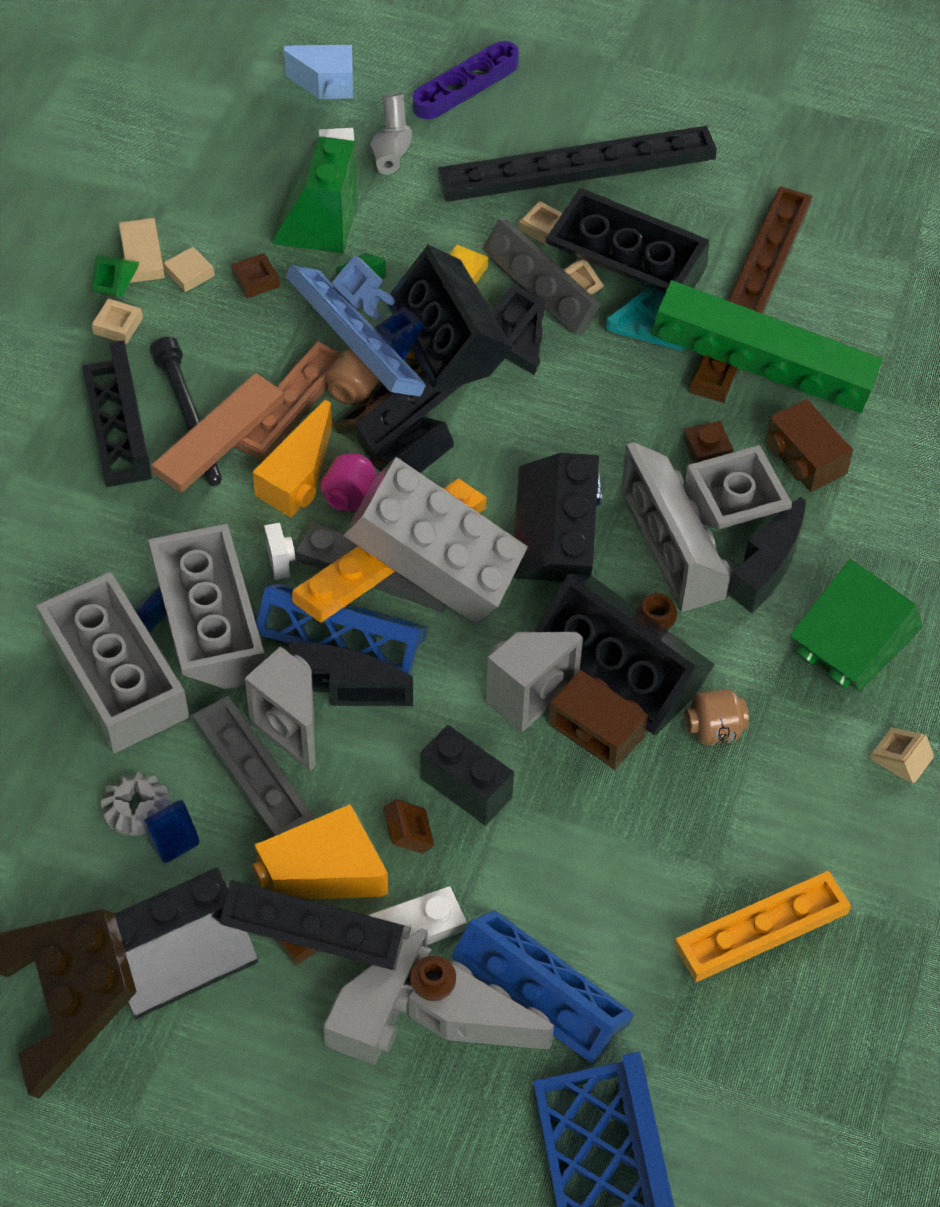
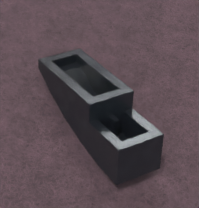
[728,496,806,614]
[288,642,413,706]

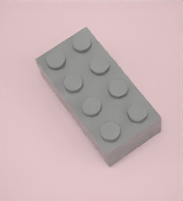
[343,457,528,625]
[36,572,189,754]

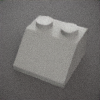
[685,445,792,529]
[486,632,583,732]
[245,646,316,771]

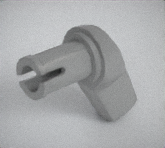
[370,94,412,175]

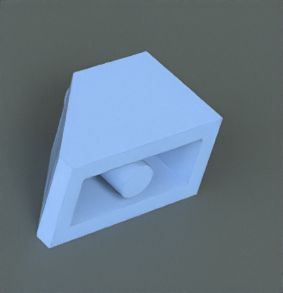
[284,45,353,99]

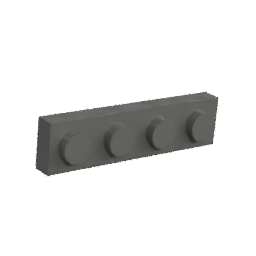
[482,219,601,334]
[296,523,446,613]
[192,695,315,837]

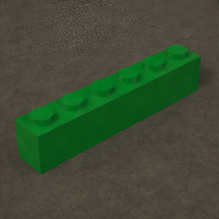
[651,280,883,413]

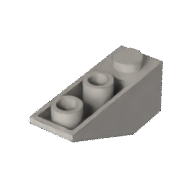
[323,928,433,1065]
[408,961,554,1050]

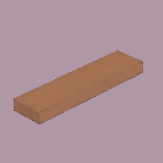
[234,341,341,462]
[152,373,285,493]

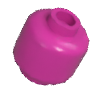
[320,453,377,511]

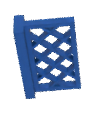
[533,1051,675,1207]

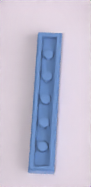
[285,265,426,397]

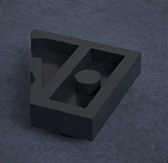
[492,284,545,375]

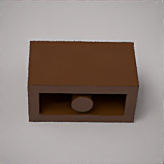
[765,399,853,492]
[548,670,648,770]

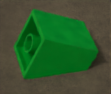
[273,136,358,254]
[790,559,923,692]

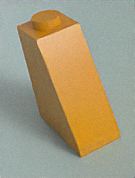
[251,804,389,900]

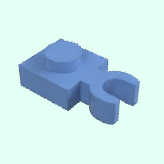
[332,255,395,320]

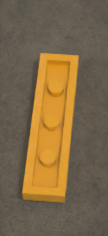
[674,870,851,983]

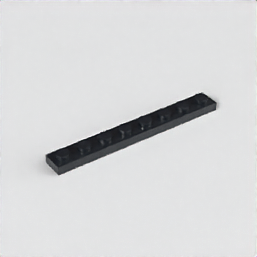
[438,126,717,202]

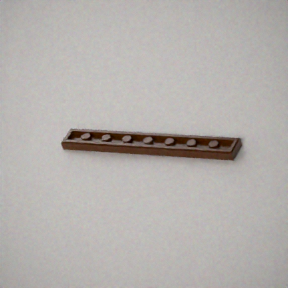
[689,186,813,403]

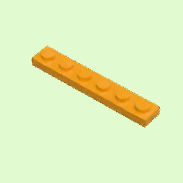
[292,478,487,623]

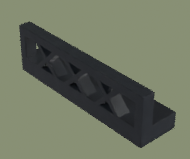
[82,340,152,488]
[333,359,462,455]
[219,880,411,970]

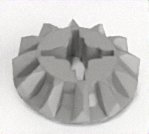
[101,771,170,836]

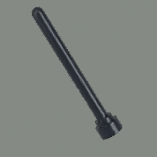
[150,337,222,486]

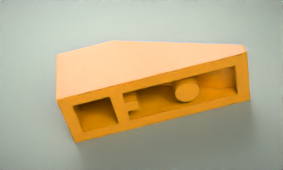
[252,399,332,518]

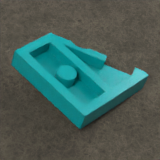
[606,287,687,352]

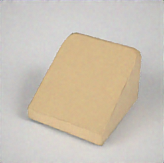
[564,258,604,295]
[870,727,934,783]

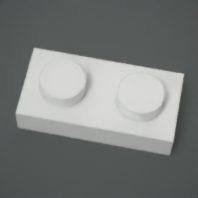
[368,886,467,944]

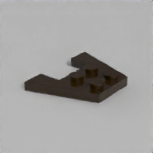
[0,909,137,1098]

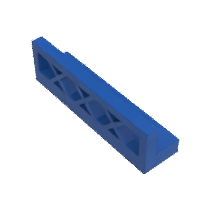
[256,584,428,675]
[451,910,635,1064]

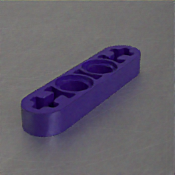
[413,41,519,120]

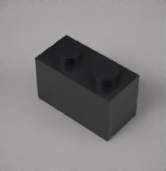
[420,725,514,826]

